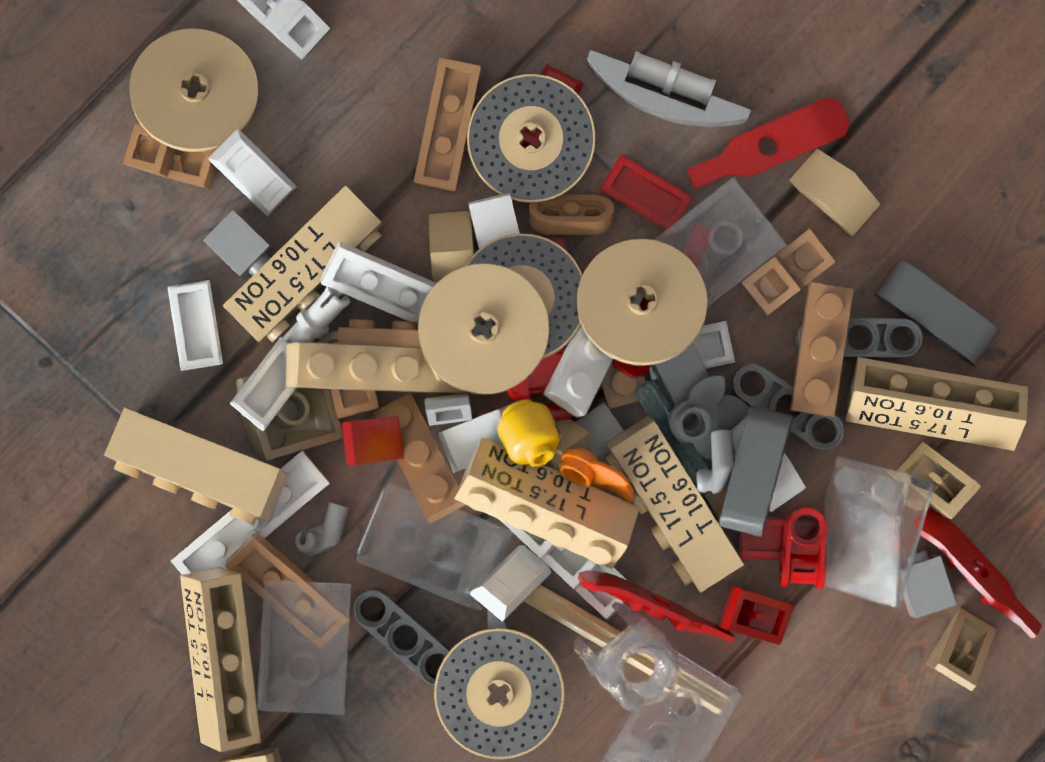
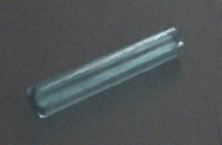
[635,380,711,496]

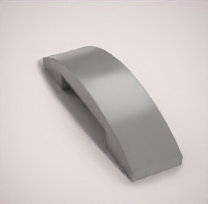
[586,50,751,127]

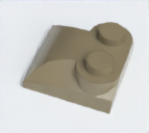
[236,375,344,462]

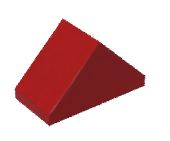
[342,416,404,466]
[717,584,793,645]

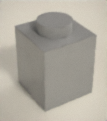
[203,210,273,279]
[894,549,957,618]

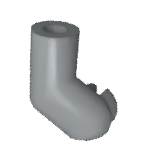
[696,430,734,495]
[295,502,349,556]

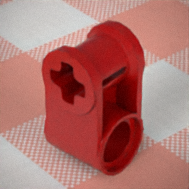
[779,505,827,589]

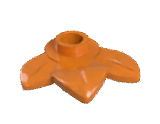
[559,448,634,504]

